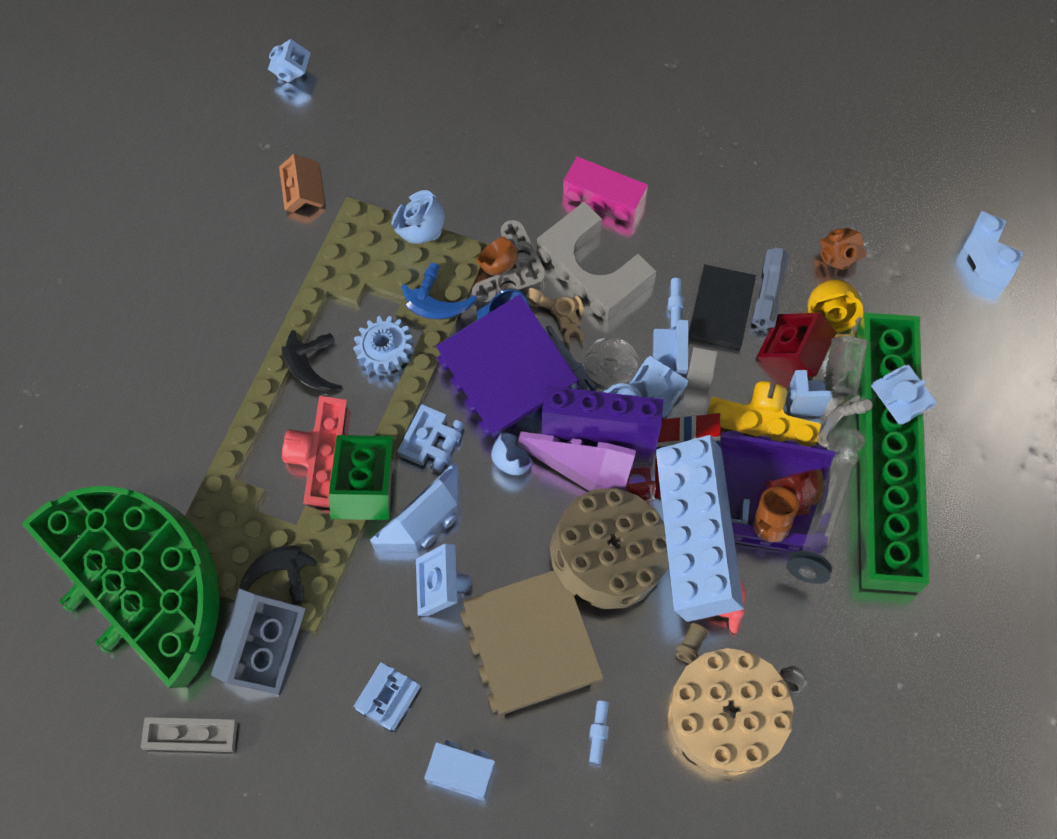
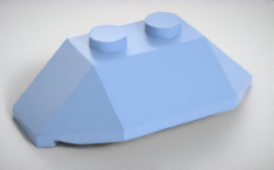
[370,462,459,552]

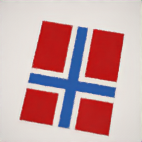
[655,413,720,498]

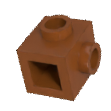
[820,227,867,269]

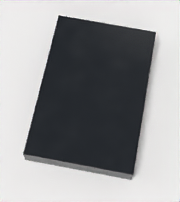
[688,264,756,349]

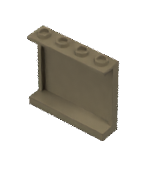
[460,570,603,719]

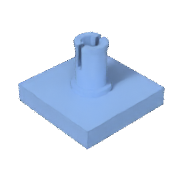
[416,544,471,617]

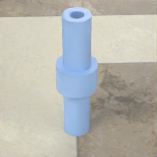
[668,278,684,329]
[589,701,609,764]

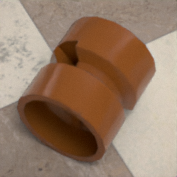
[752,487,799,542]

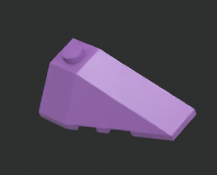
[517,432,636,491]

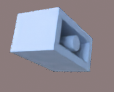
[424,740,496,801]

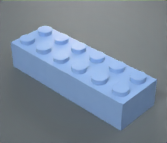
[656,435,744,622]

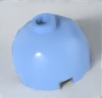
[391,190,445,244]

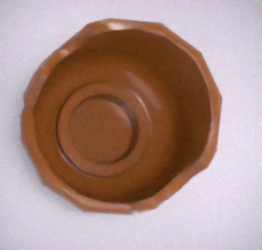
[476,236,518,276]

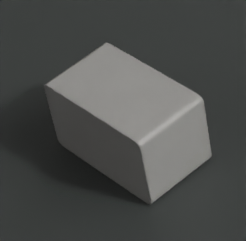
[686,347,718,391]

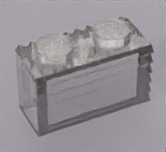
[824,335,868,397]

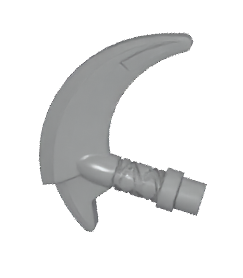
[817,393,872,447]

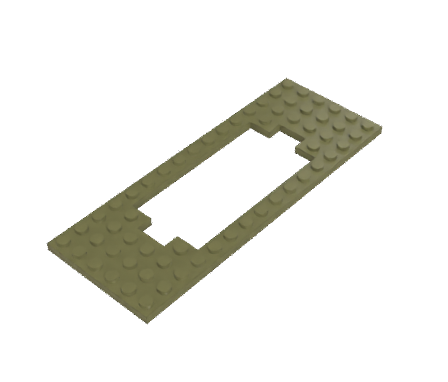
[185,197,489,634]

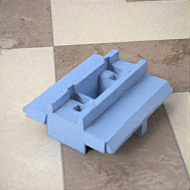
[629,356,689,418]
[871,365,937,425]
[353,662,421,730]

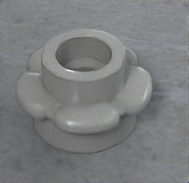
[779,666,808,693]

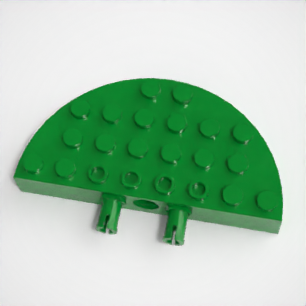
[22,486,219,688]

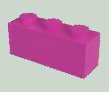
[563,156,648,223]

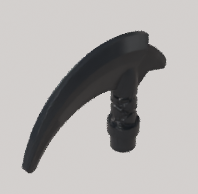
[281,330,342,391]
[239,546,317,604]

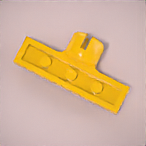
[707,381,821,447]

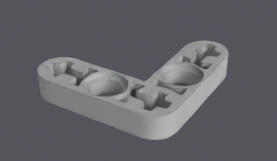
[472,220,545,308]

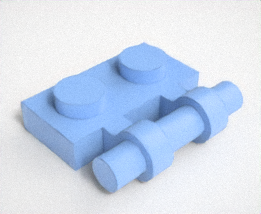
[397,404,464,473]

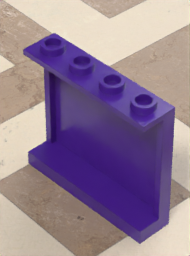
[436,294,581,441]
[542,386,664,464]
[720,431,836,555]

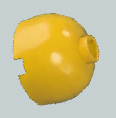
[807,279,863,333]

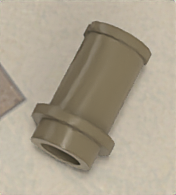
[676,623,708,663]

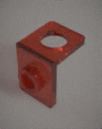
[625,467,656,501]

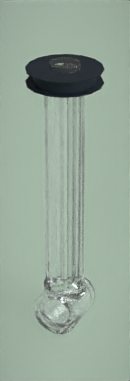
[787,428,865,584]

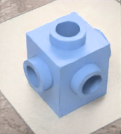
[268,39,311,82]

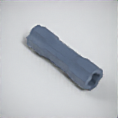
[752,247,790,329]

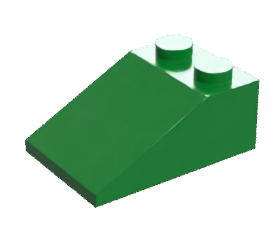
[329,435,393,520]

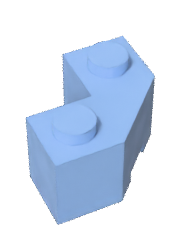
[963,211,1024,289]

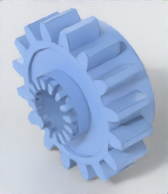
[353,316,414,375]

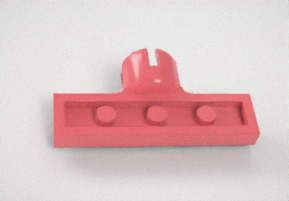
[282,396,347,508]

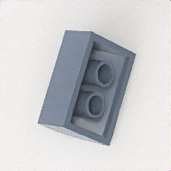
[211,589,306,695]

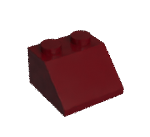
[756,313,837,377]

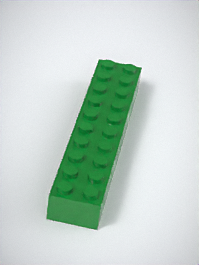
[857,312,930,593]

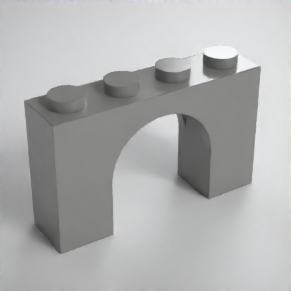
[536,202,656,321]

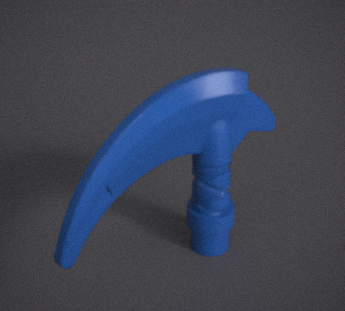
[402,263,477,319]

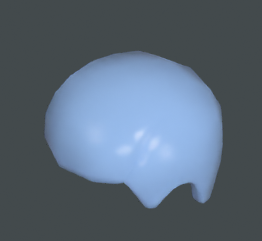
[491,432,532,476]

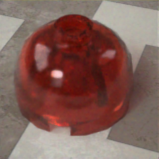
[764,468,825,516]

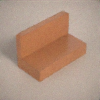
[279,154,325,213]

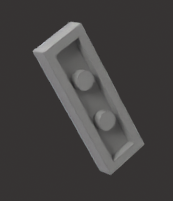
[141,717,237,752]

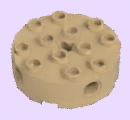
[668,648,794,777]

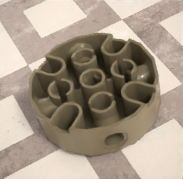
[549,488,669,609]

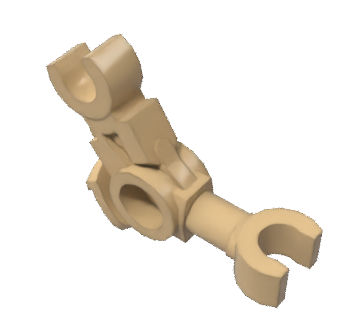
[526,288,584,347]

